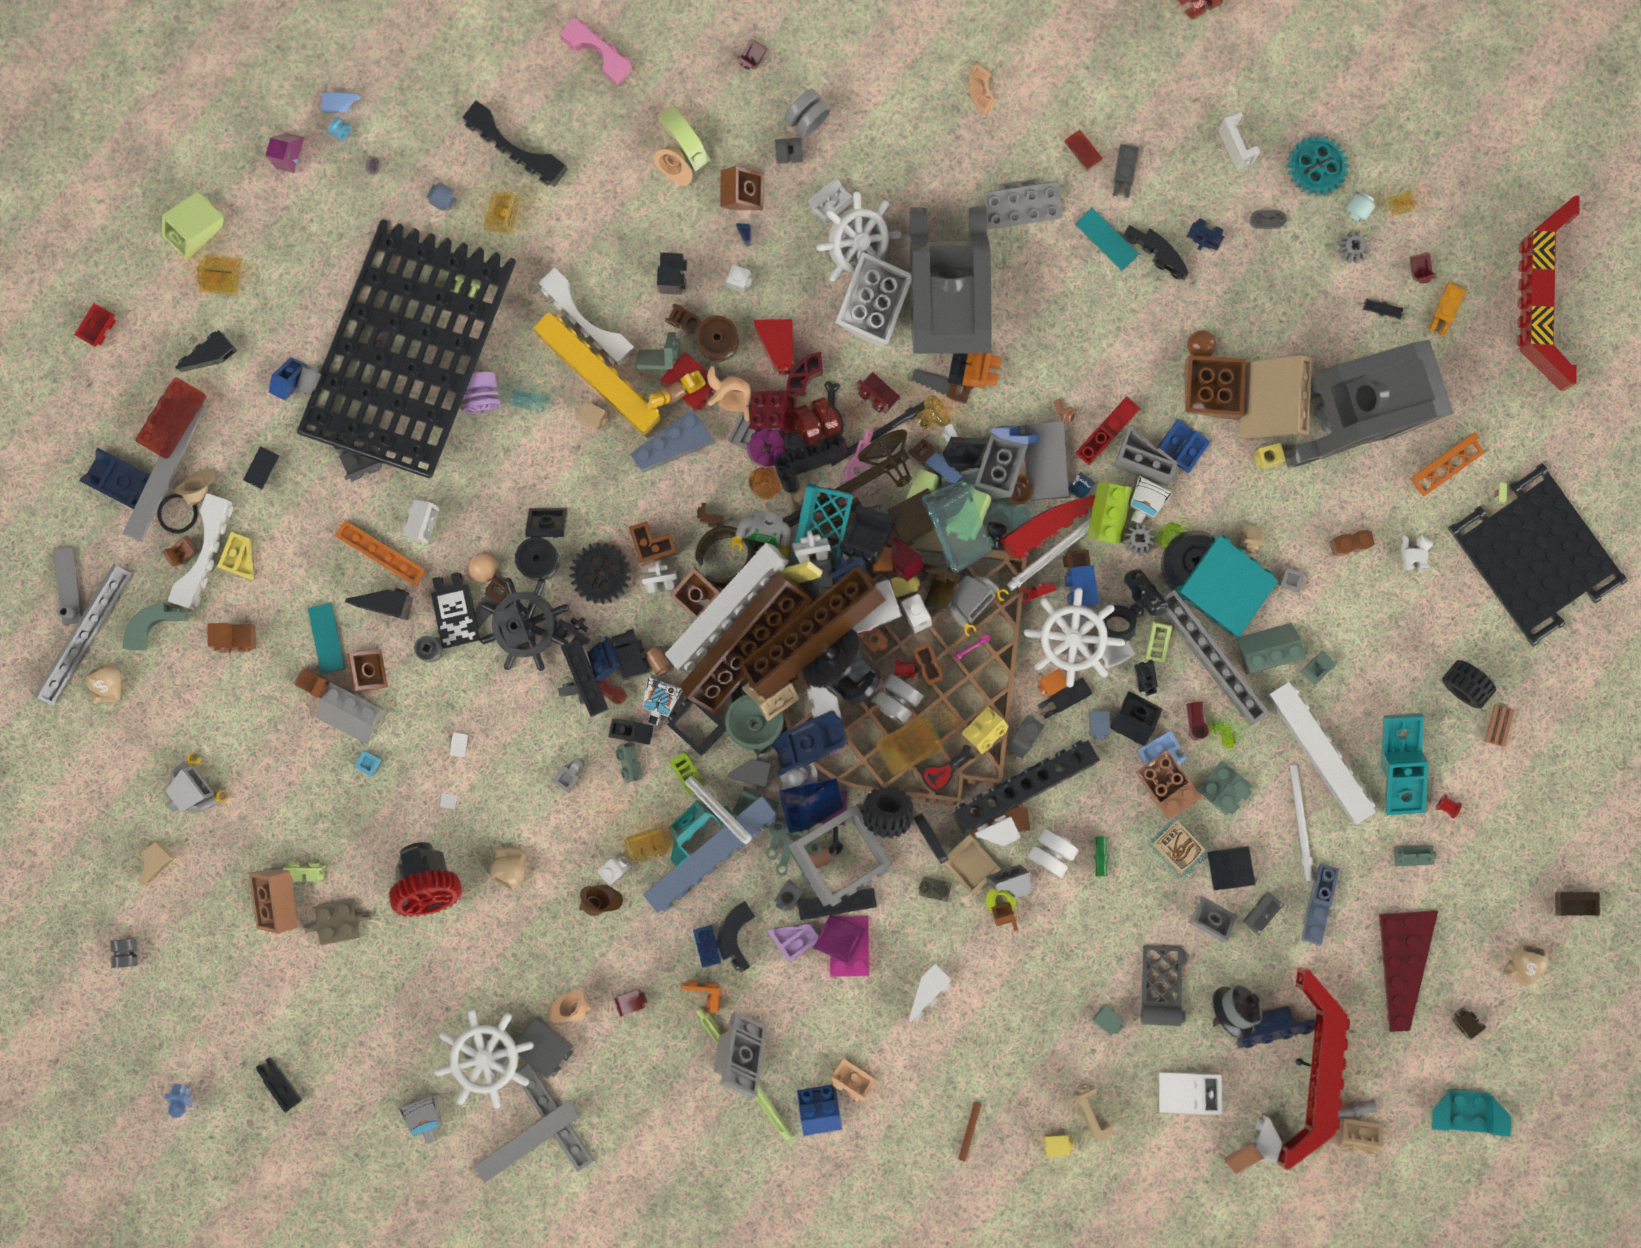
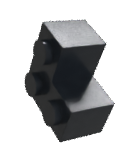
[657,252,687,295]

